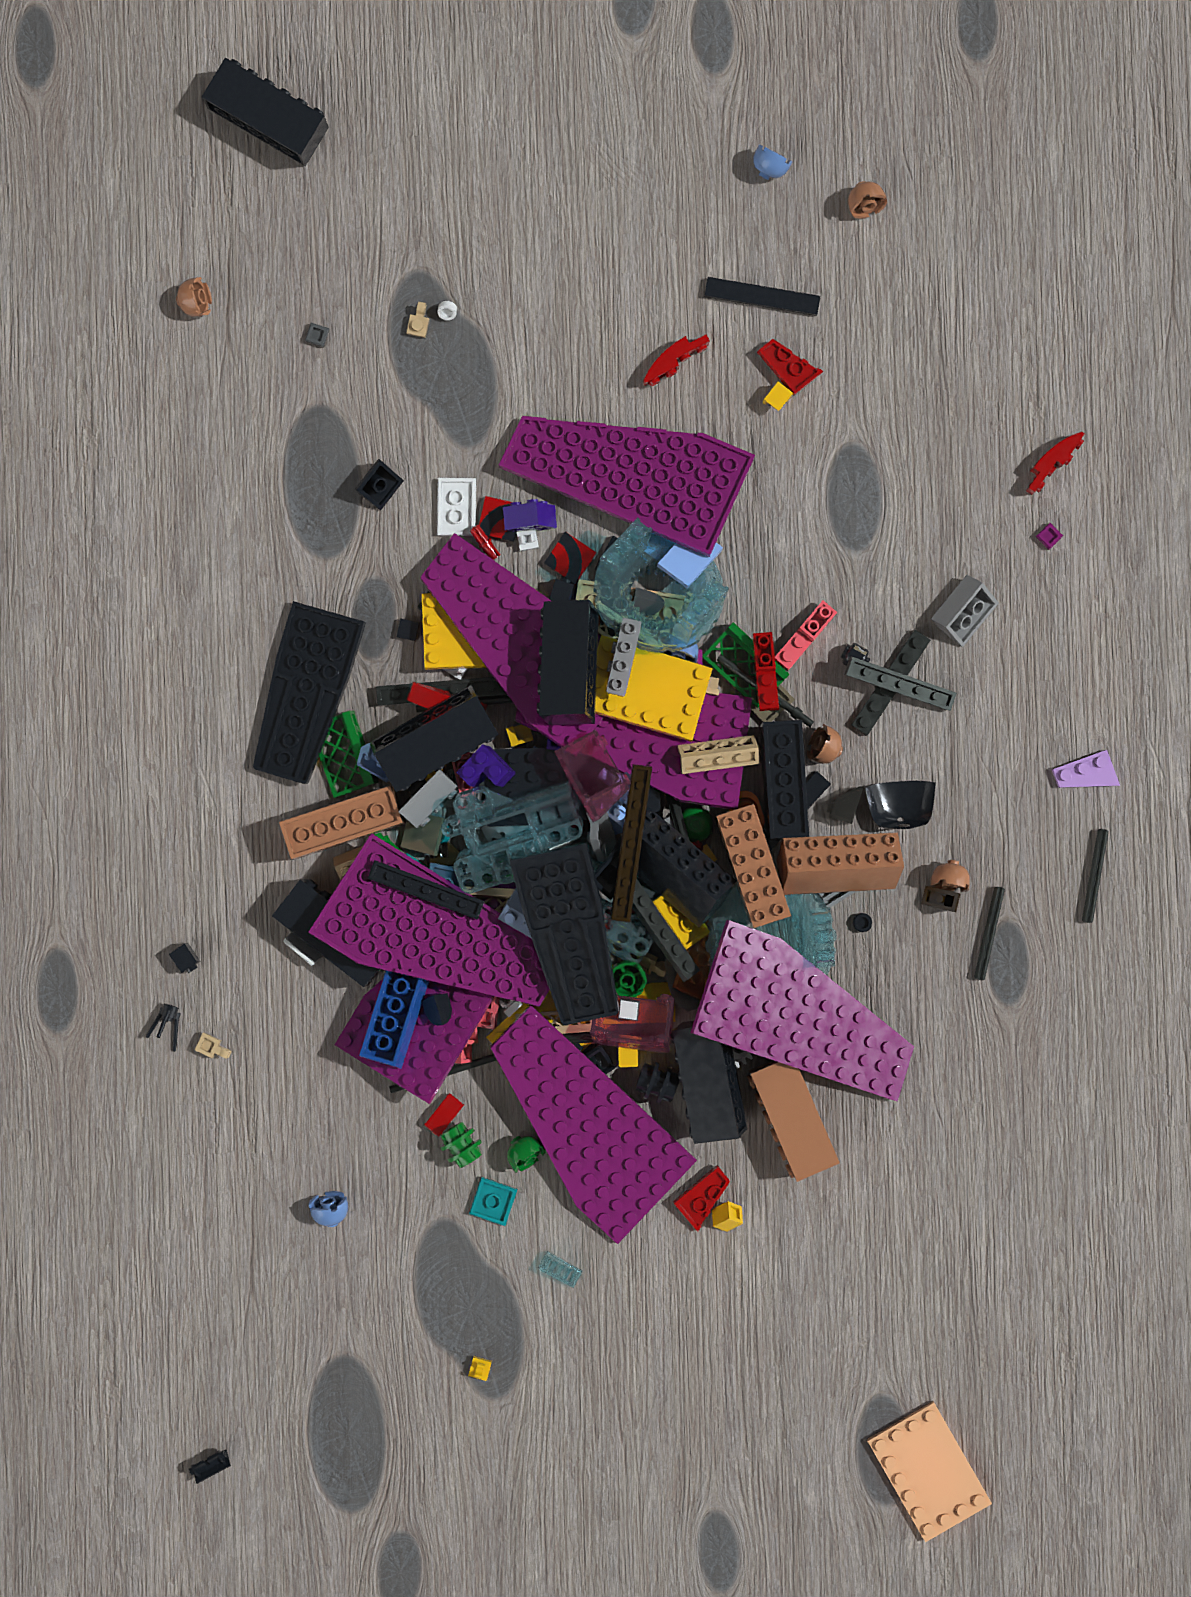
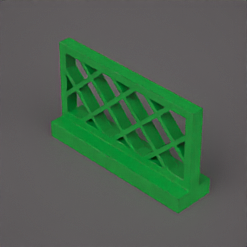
[702,622,789,709]
[319,711,379,798]

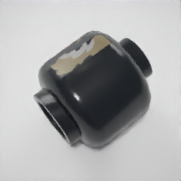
[841,643,870,666]

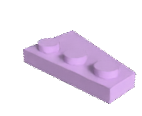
[1052,750,1120,788]

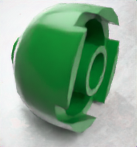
[682,805,714,842]
[613,959,647,999]
[507,1136,546,1173]

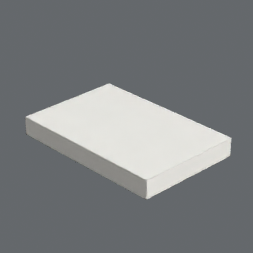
[437,478,476,536]

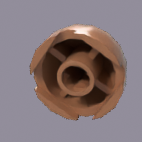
[848,181,887,219]
[176,277,212,317]
[806,724,843,764]
[930,860,970,892]

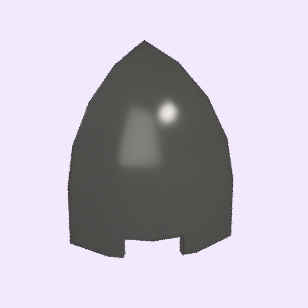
[630,588,665,616]

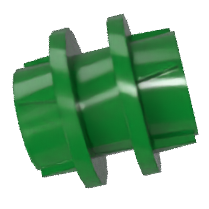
[440,1122,482,1168]

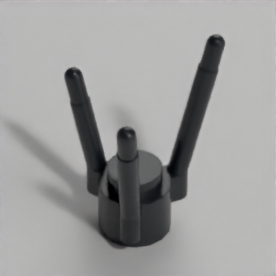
[146,1003,181,1052]

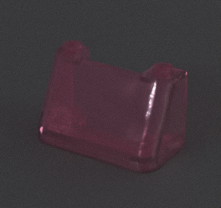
[554,730,631,822]
[590,993,675,1053]

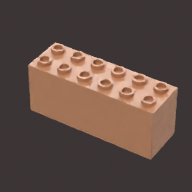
[279,786,406,859]
[715,804,791,928]
[776,833,904,895]
[747,1060,840,1182]

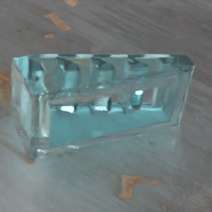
[538,1251,583,1288]

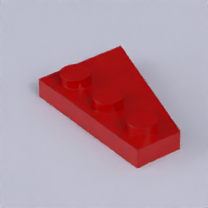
[757,339,823,396]
[673,1165,730,1232]

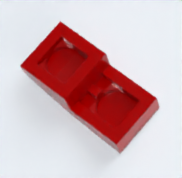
[424,1093,464,1137]

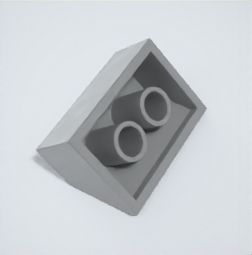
[931,575,999,647]
[398,770,458,828]

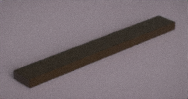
[610,764,652,922]

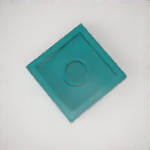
[469,1177,518,1226]

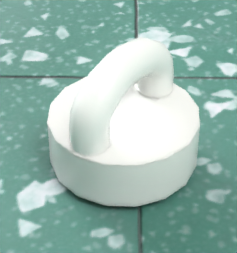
[438,301,457,320]

